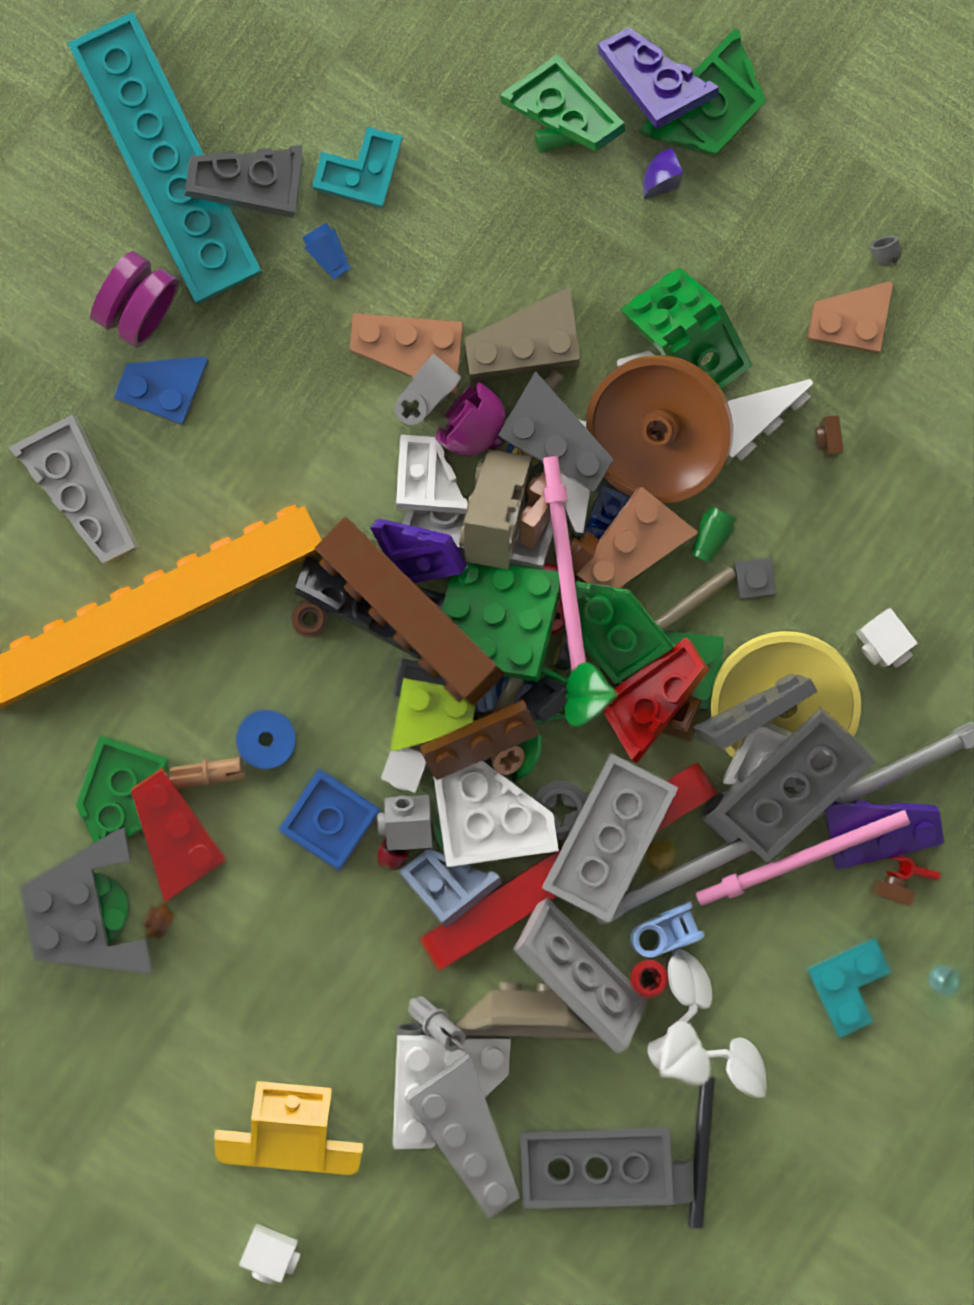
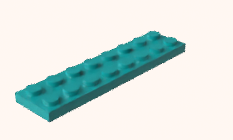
[67,11,262,305]

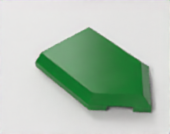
[575,581,675,685]
[75,735,170,843]

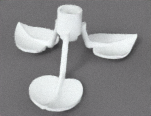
[648,948,767,1099]

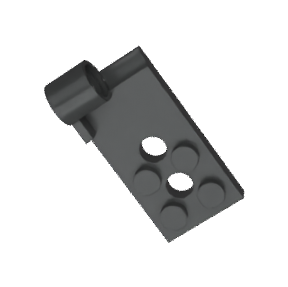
[700,707,876,863]
[520,1127,695,1209]

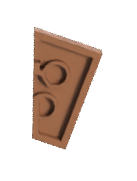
[350,313,463,397]
[574,487,698,588]

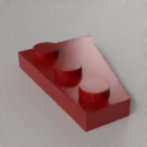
[603,637,709,763]
[131,768,226,902]

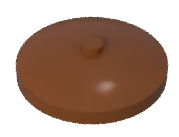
[585,355,733,504]

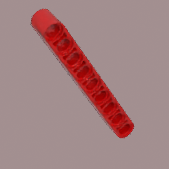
[418,761,718,971]

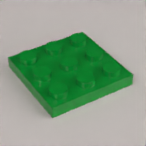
[442,558,561,682]

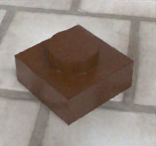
[815,415,844,459]
[570,531,599,576]
[870,875,916,907]

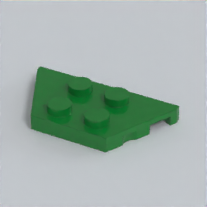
[639,27,766,157]

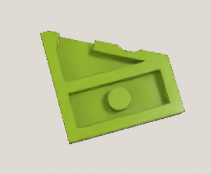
[390,678,476,752]

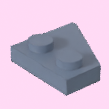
[399,849,502,928]

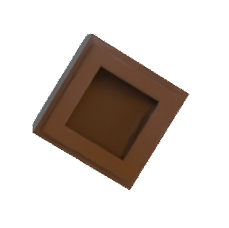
[661,696,701,741]

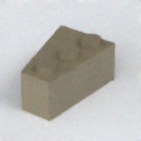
[465,287,580,382]
[459,449,532,570]

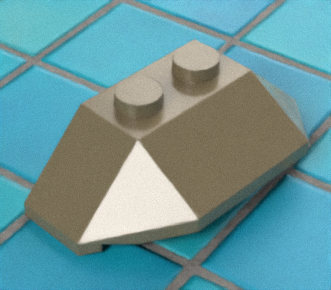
[454,981,600,1039]

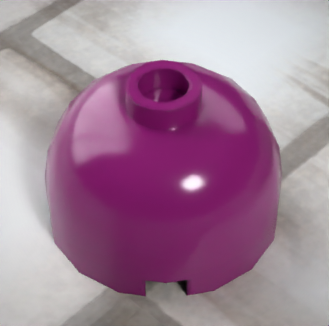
[435,381,506,457]

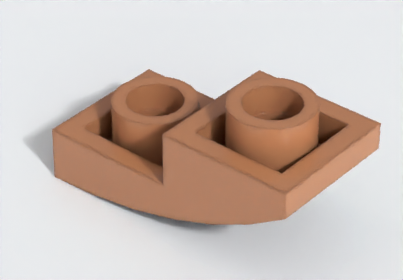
[518,471,551,549]

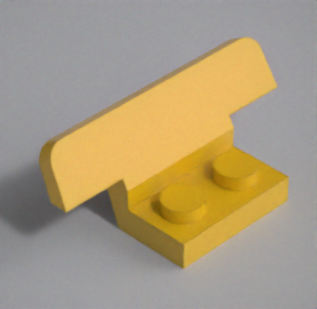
[214,1081,363,1175]

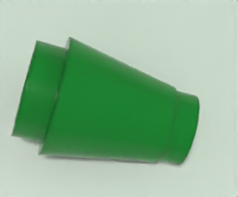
[691,506,737,563]

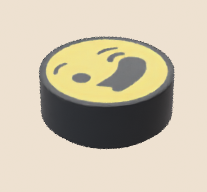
[553,632,571,671]

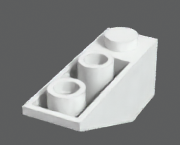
[727,379,813,463]

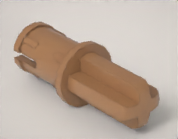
[169,756,245,789]

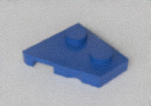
[113,356,209,426]

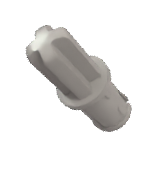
[408,996,465,1052]

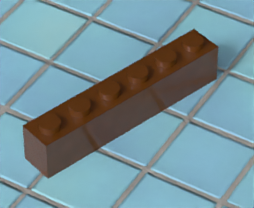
[314,516,505,706]

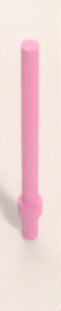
[543,456,586,671]
[696,810,911,906]

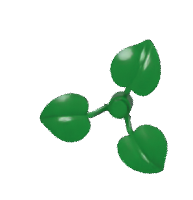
[509,663,618,783]

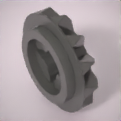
[533,780,587,840]

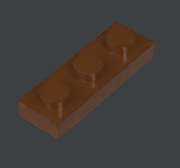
[420,700,540,781]

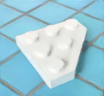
[434,761,559,867]
[392,1035,511,1149]

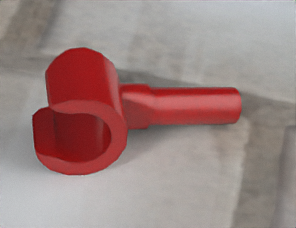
[886,855,941,881]

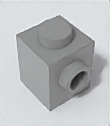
[378,795,432,850]

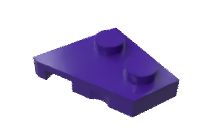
[370,519,467,584]

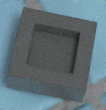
[733,557,777,600]

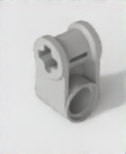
[394,353,462,425]

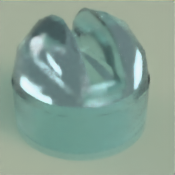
[928,965,962,997]

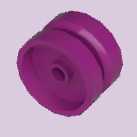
[90,251,179,348]

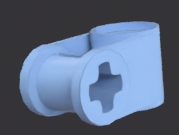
[630,902,705,957]

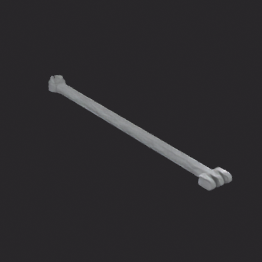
[594,722,974,924]

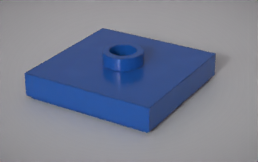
[278,768,381,872]

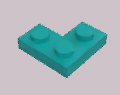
[312,127,403,209]
[806,938,891,1038]

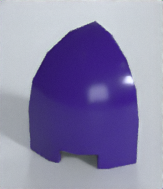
[642,147,683,199]

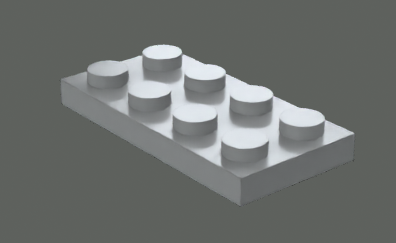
[542,753,678,923]
[514,897,648,1054]

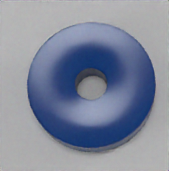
[236,710,297,769]

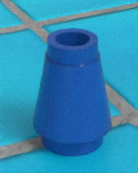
[302,223,351,280]

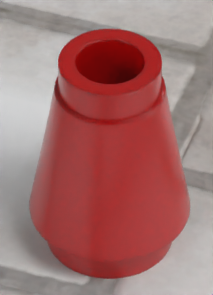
[630,960,668,998]

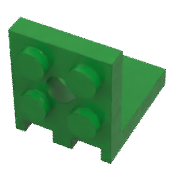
[620,267,753,389]

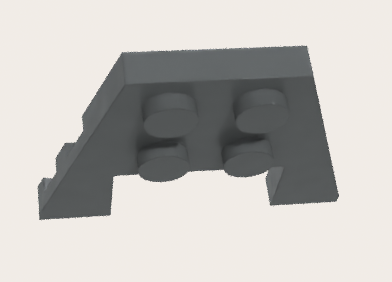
[20,828,154,974]

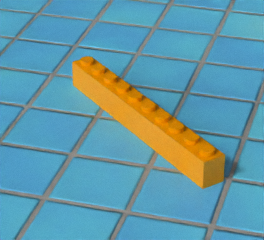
[0,504,322,709]

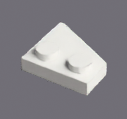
[396,434,468,514]

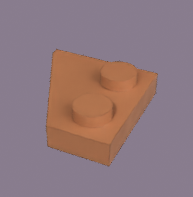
[807,282,893,354]

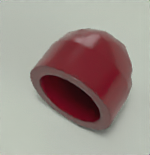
[377,839,409,871]

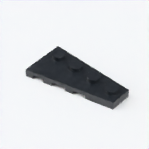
[295,556,446,660]

